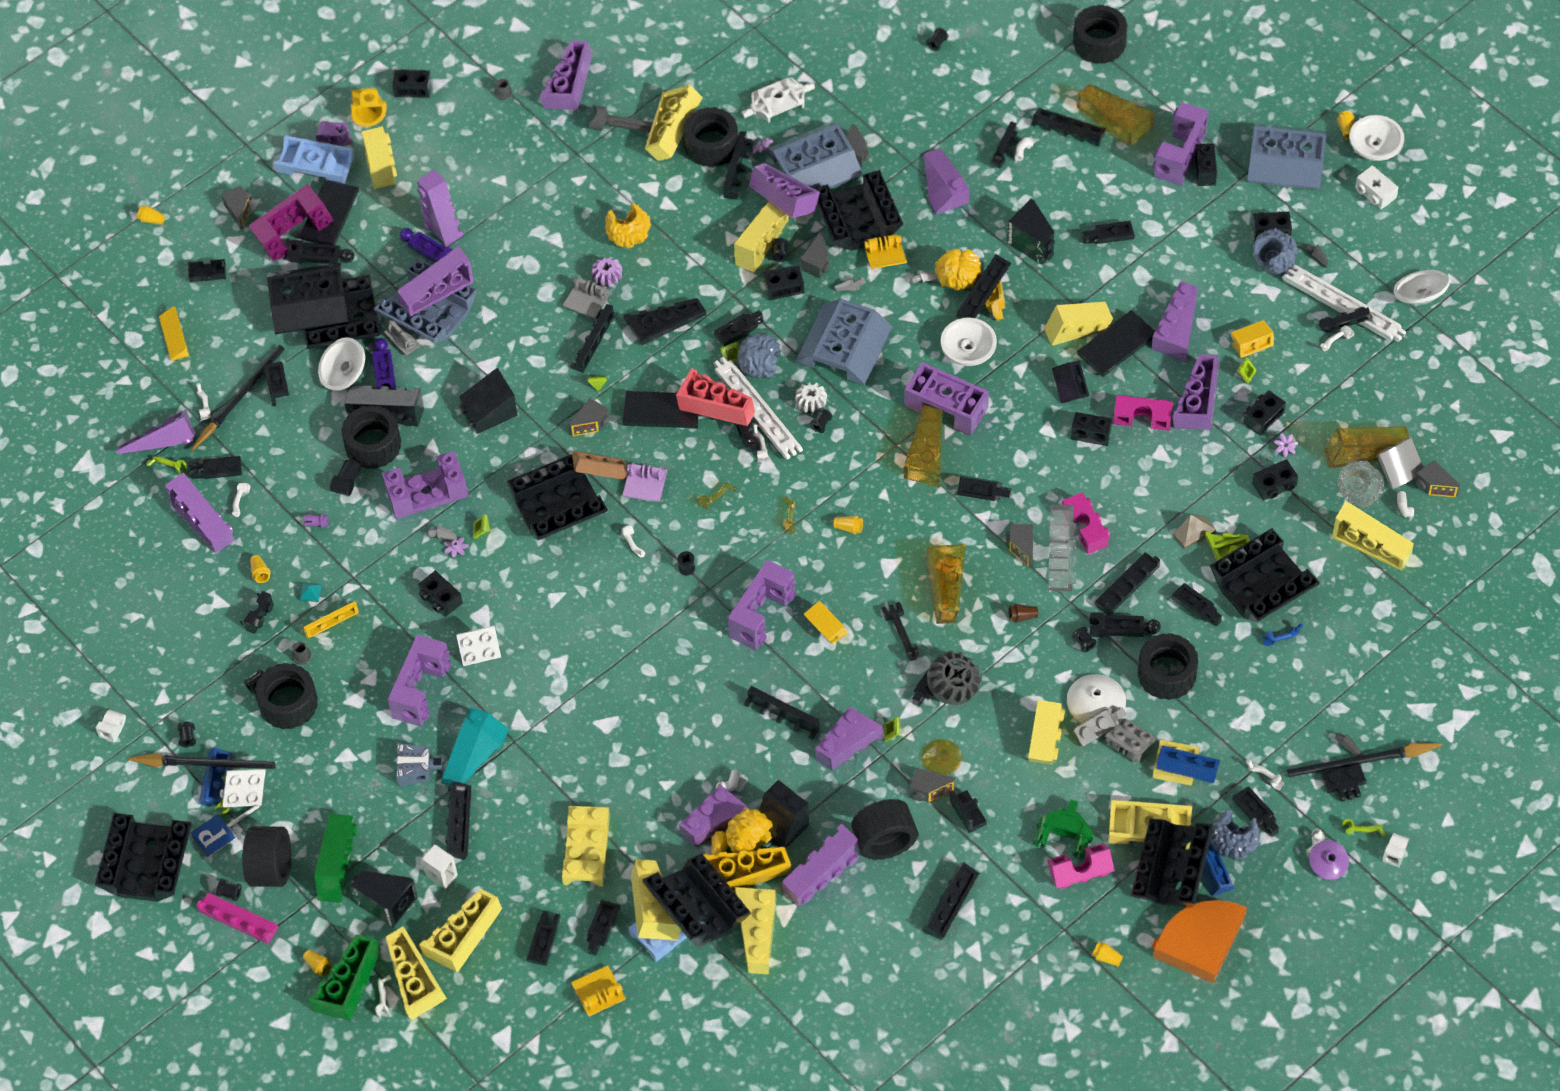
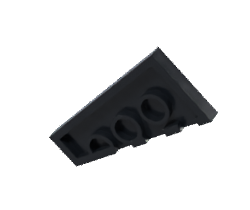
[624,298,706,346]

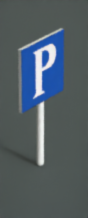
[190,805,259,858]

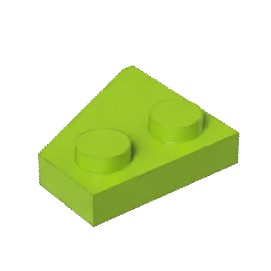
[1205,531,1250,561]

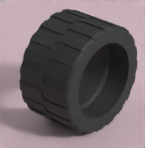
[1073,5,1127,64]
[684,107,738,167]
[341,405,401,469]
[1138,633,1199,700]
[255,663,318,729]
[851,799,919,860]
[242,826,292,887]

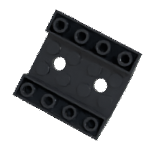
[813,170,903,251]
[267,262,349,335]
[304,275,381,349]
[507,454,608,540]
[1210,528,1320,622]
[95,813,192,902]
[1131,818,1214,908]
[642,853,751,947]

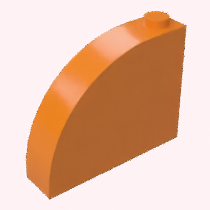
[1151,900,1247,983]

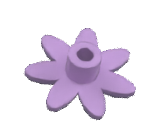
[752,138,773,153]
[1274,433,1298,458]
[444,537,469,558]

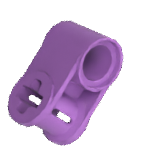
[315,121,352,146]

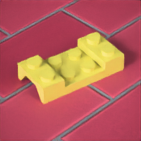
[1109,800,1192,849]
[562,806,610,886]

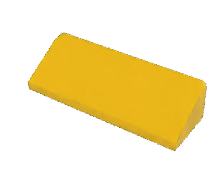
[159,306,189,361]
[302,601,359,639]

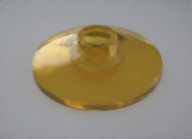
[922,739,962,775]

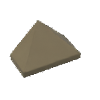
[1173,515,1216,549]

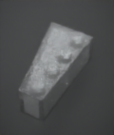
[1048,505,1077,591]

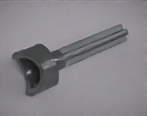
[589,105,653,132]

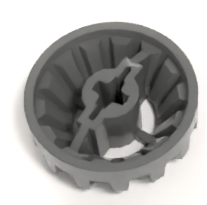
[927,651,982,705]

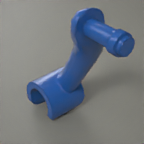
[1262,623,1304,646]

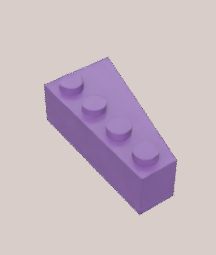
[397,246,474,317]

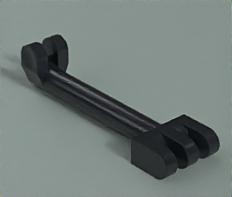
[881,602,919,661]

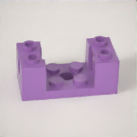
[1152,102,1209,186]
[904,362,989,435]
[382,451,468,519]
[728,560,796,650]
[388,635,451,727]

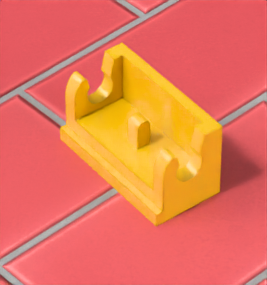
[1231,320,1274,358]
[804,600,848,644]

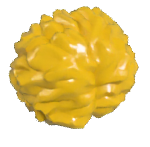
[605,202,651,248]
[935,249,982,291]
[726,807,773,853]

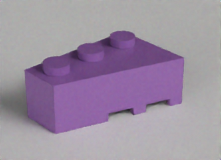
[815,707,882,770]
[679,785,750,847]

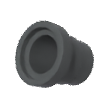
[494,78,512,100]
[292,641,312,665]

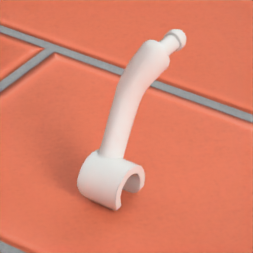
[1320,326,1354,351]
[196,383,211,420]
[752,424,769,462]
[232,483,250,517]
[621,525,645,557]
[1246,759,1285,790]
[376,975,391,1019]

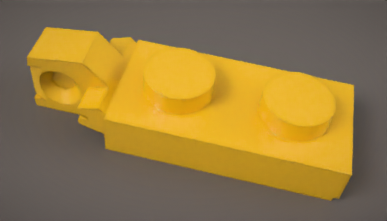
[986,281,1005,321]

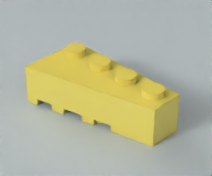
[645,85,703,161]
[362,126,397,189]
[734,202,789,273]
[1332,501,1414,571]
[631,859,681,940]
[735,887,776,974]
[419,889,502,973]
[386,927,447,1020]

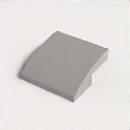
[1377,437,1424,489]

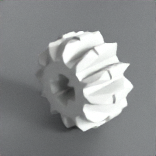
[795,382,827,414]

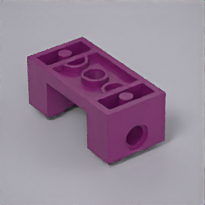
[249,183,333,263]

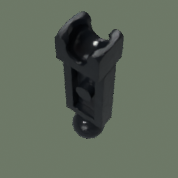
[287,240,355,264]
[1089,613,1161,637]

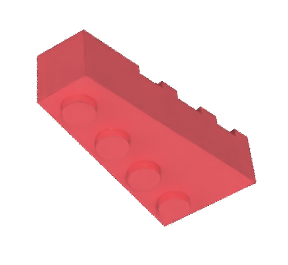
[676,368,755,426]

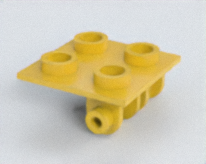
[864,234,907,269]
[571,966,626,1016]

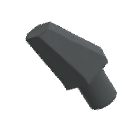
[1305,243,1328,267]
[1335,732,1362,757]

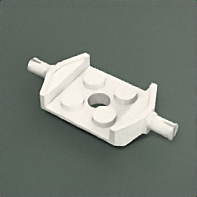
[741,77,815,123]

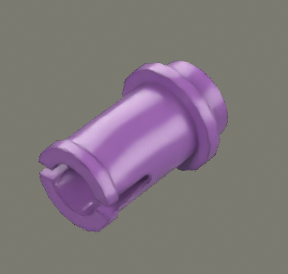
[304,513,329,528]

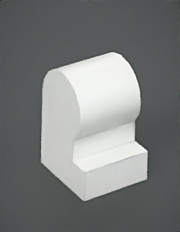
[96,709,126,743]
[1382,833,1409,867]

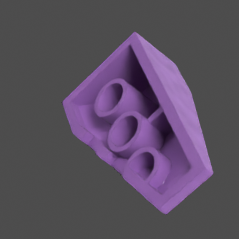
[924,148,969,215]
[116,409,195,454]

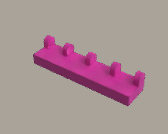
[197,893,278,944]

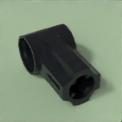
[330,458,361,497]

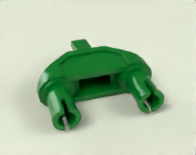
[1033,799,1094,859]

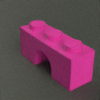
[1113,395,1173,431]
[1062,492,1110,554]
[1047,843,1114,888]

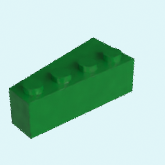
[314,814,357,903]
[308,934,381,1021]

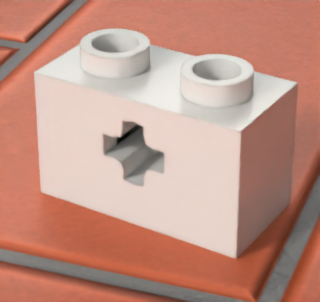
[1355,165,1398,210]
[422,845,458,890]

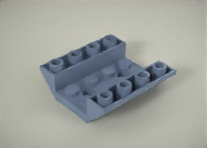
[767,122,862,189]
[1247,123,1327,190]
[374,258,477,342]
[796,299,892,385]

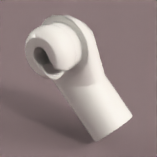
[716,770,740,792]

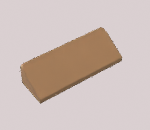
[572,451,628,480]

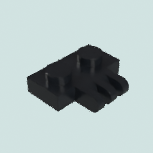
[1321,764,1366,802]

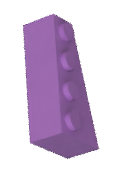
[540,40,592,110]
[749,163,819,219]
[417,169,464,247]
[1152,281,1198,362]
[1173,354,1219,430]
[165,473,234,553]
[782,823,858,907]

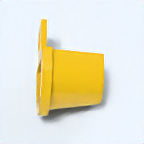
[350,88,387,127]

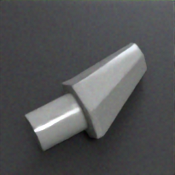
[910,270,938,284]
[835,277,865,291]
[428,525,457,541]

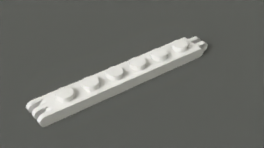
[1282,265,1406,342]
[714,357,803,460]

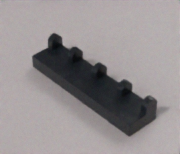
[1032,108,1106,147]
[723,131,754,200]
[956,254,1011,319]
[570,304,615,373]
[1095,552,1160,615]
[744,686,820,740]
[445,781,472,860]
[922,862,980,940]

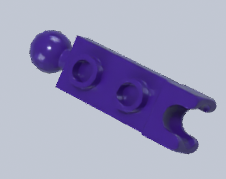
[399,228,453,263]
[372,338,397,390]

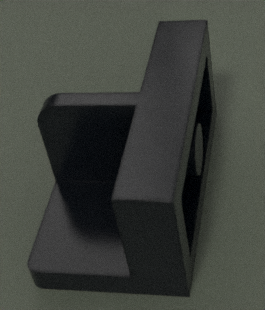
[1052,360,1089,404]
[264,361,289,407]
[950,790,987,833]

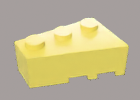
[1028,700,1065,765]

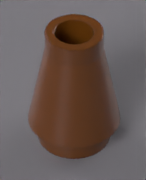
[1008,604,1038,623]

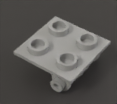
[563,277,612,319]
[1105,718,1158,762]

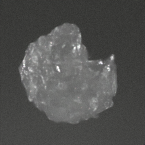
[1337,460,1385,508]

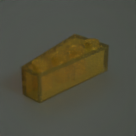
[1077,84,1155,146]
[904,405,942,487]
[1324,426,1410,469]
[925,544,966,624]

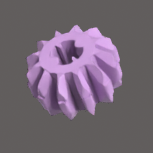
[591,256,622,287]

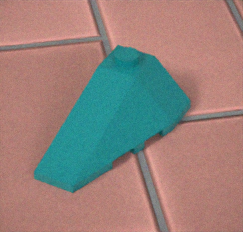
[441,707,509,786]

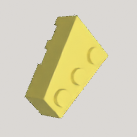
[1044,302,1113,346]

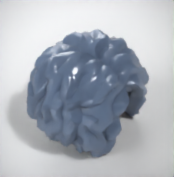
[1252,228,1298,274]
[737,333,781,379]
[1211,809,1261,860]

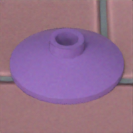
[1309,840,1349,880]

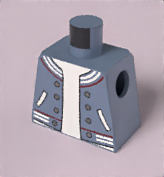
[397,744,442,786]

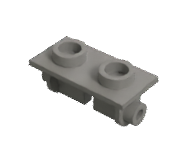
[384,320,421,355]

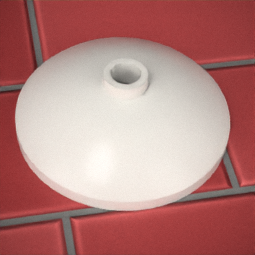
[1349,115,1404,161]
[1394,270,1450,304]
[941,318,997,366]
[318,338,365,391]
[1067,674,1126,723]

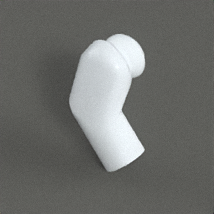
[1015,137,1034,161]
[1397,491,1414,518]
[1305,829,1325,857]

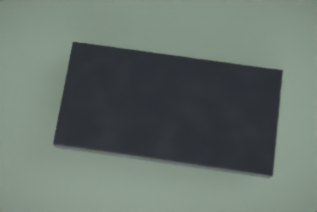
[299,179,359,245]
[1077,310,1155,377]
[623,391,699,428]

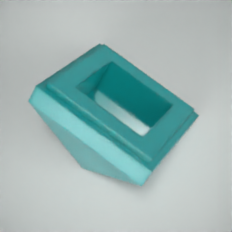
[300,583,322,602]

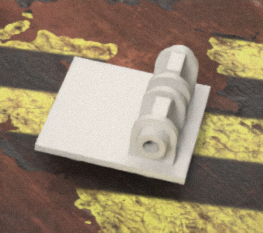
[456,626,501,666]
[220,769,266,807]

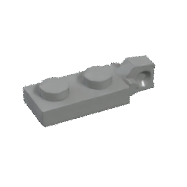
[1072,707,1126,747]

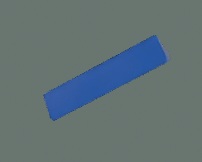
[1156,746,1220,783]
[199,747,232,806]
[1190,840,1235,896]

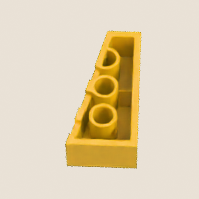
[703,847,791,892]

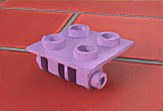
[622,463,668,502]

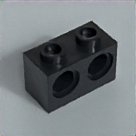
[392,69,432,98]
[1195,143,1217,186]
[1252,211,1292,242]
[763,265,805,300]
[1243,390,1286,436]
[1071,412,1113,446]
[1252,459,1298,501]
[418,570,463,617]

